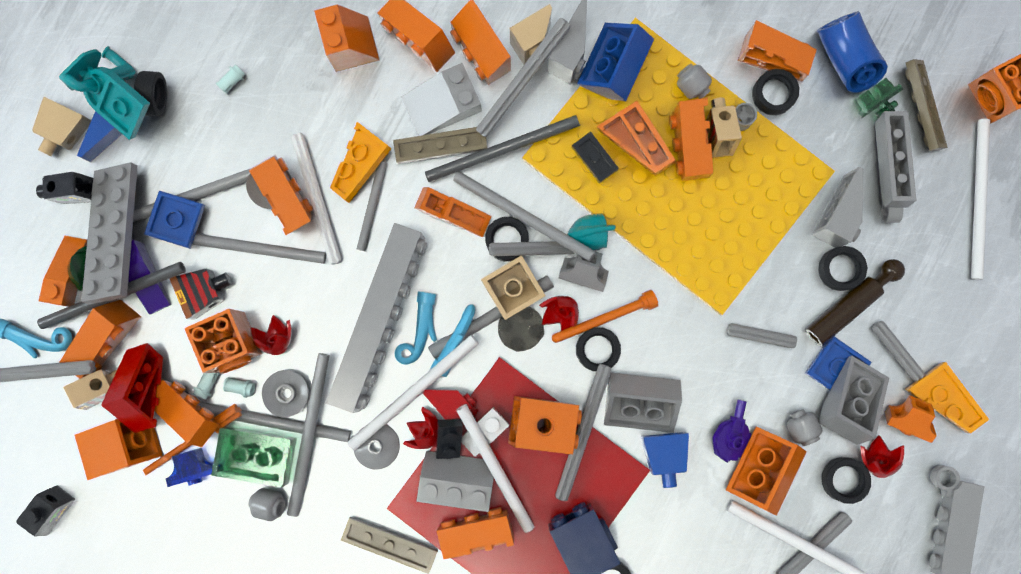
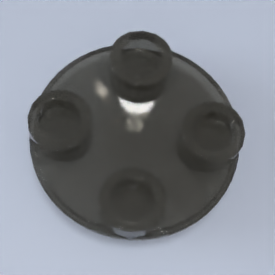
[498,306,544,352]

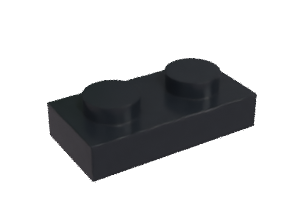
[572,131,619,184]
[435,419,463,459]

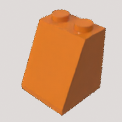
[314,4,380,72]
[74,419,163,480]

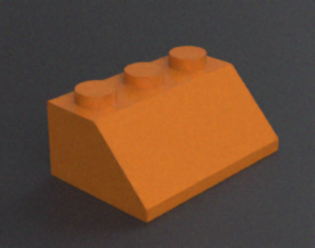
[450,0,511,85]
[726,426,807,516]

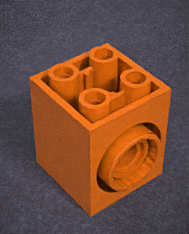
[968,54,1021,124]
[184,309,262,374]
[508,396,582,455]

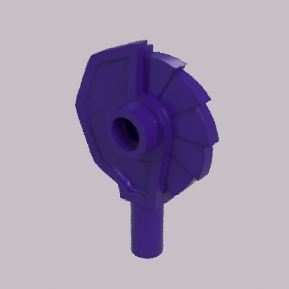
[712,399,751,463]

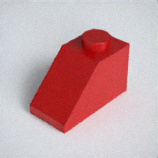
[422,390,479,426]

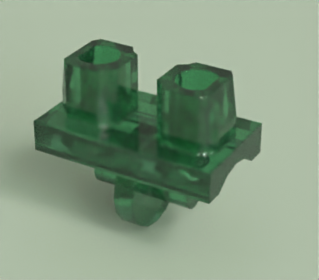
[856,78,903,118]

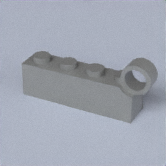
[875,111,917,223]
[929,465,985,574]

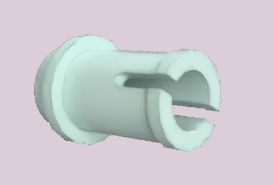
[216,64,246,94]
[193,373,219,399]
[223,377,256,398]

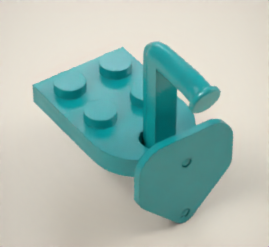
[59,46,150,140]

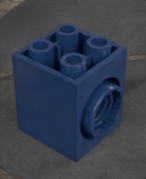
[548,502,621,574]

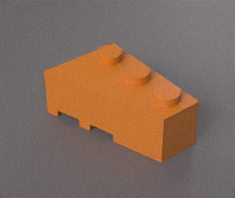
[737,20,817,81]

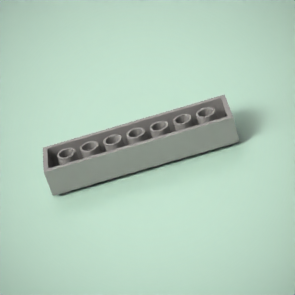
[325,222,427,414]

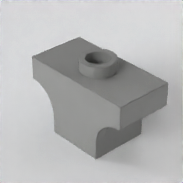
[558,252,609,292]

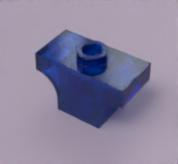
[165,448,220,488]

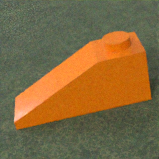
[38,235,87,307]

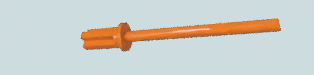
[142,404,242,476]

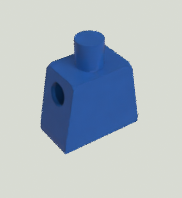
[641,432,689,488]

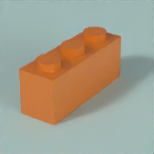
[154,380,220,447]

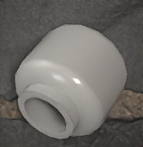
[677,64,712,99]
[786,409,823,446]
[248,488,286,522]

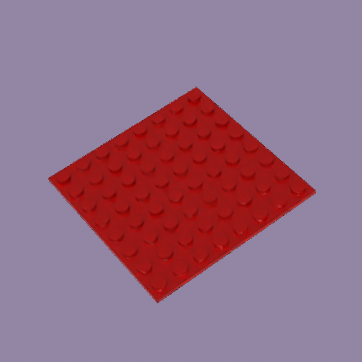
[386,357,650,574]

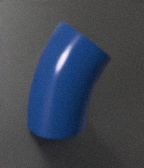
[817,11,888,93]

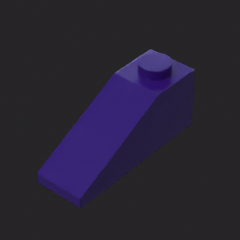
[128,240,171,315]

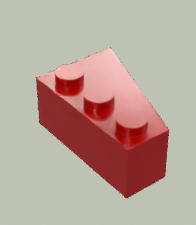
[101,343,163,433]

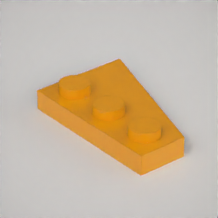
[330,122,392,203]
[905,362,989,434]

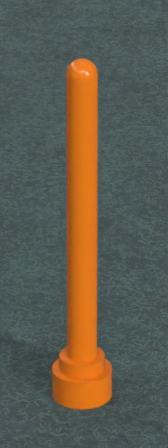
[552,290,658,343]

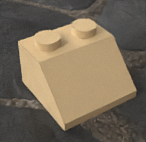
[509,4,552,65]
[481,255,546,320]

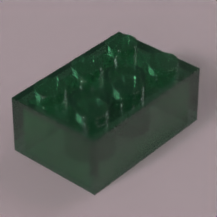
[211,426,297,488]

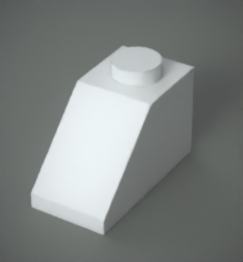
[461,407,509,457]

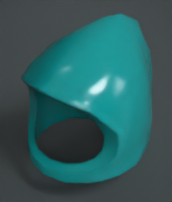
[567,213,616,250]

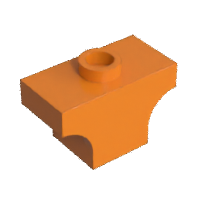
[884,395,937,443]

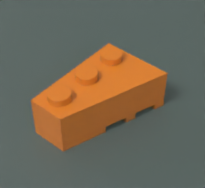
[377,0,455,72]
[669,98,713,181]
[597,101,676,176]
[249,155,313,235]
[59,299,142,379]
[437,507,514,560]

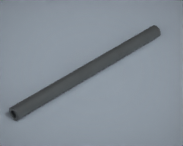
[425,115,580,182]
[37,262,186,329]

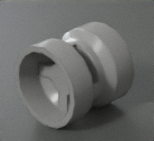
[735,103,757,131]

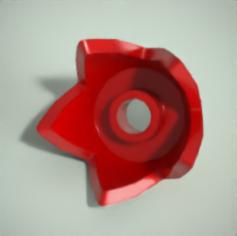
[539,296,579,331]
[250,315,292,355]
[402,407,438,450]
[860,435,905,478]

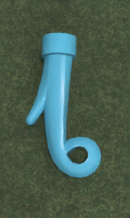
[395,291,437,365]
[430,304,475,377]
[0,318,72,358]

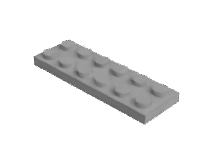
[81,162,138,304]

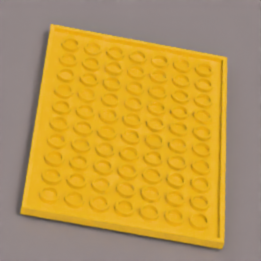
[522,17,835,315]

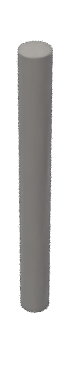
[356,161,387,252]

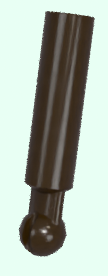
[806,259,905,347]

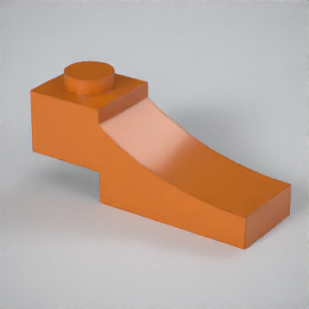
[414,187,492,237]

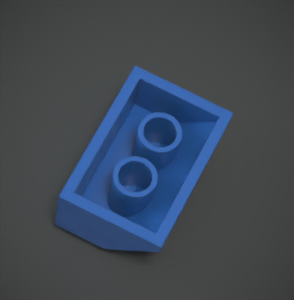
[577,22,654,101]

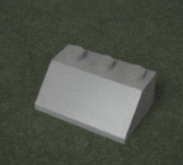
[604,373,682,433]
[416,451,494,512]

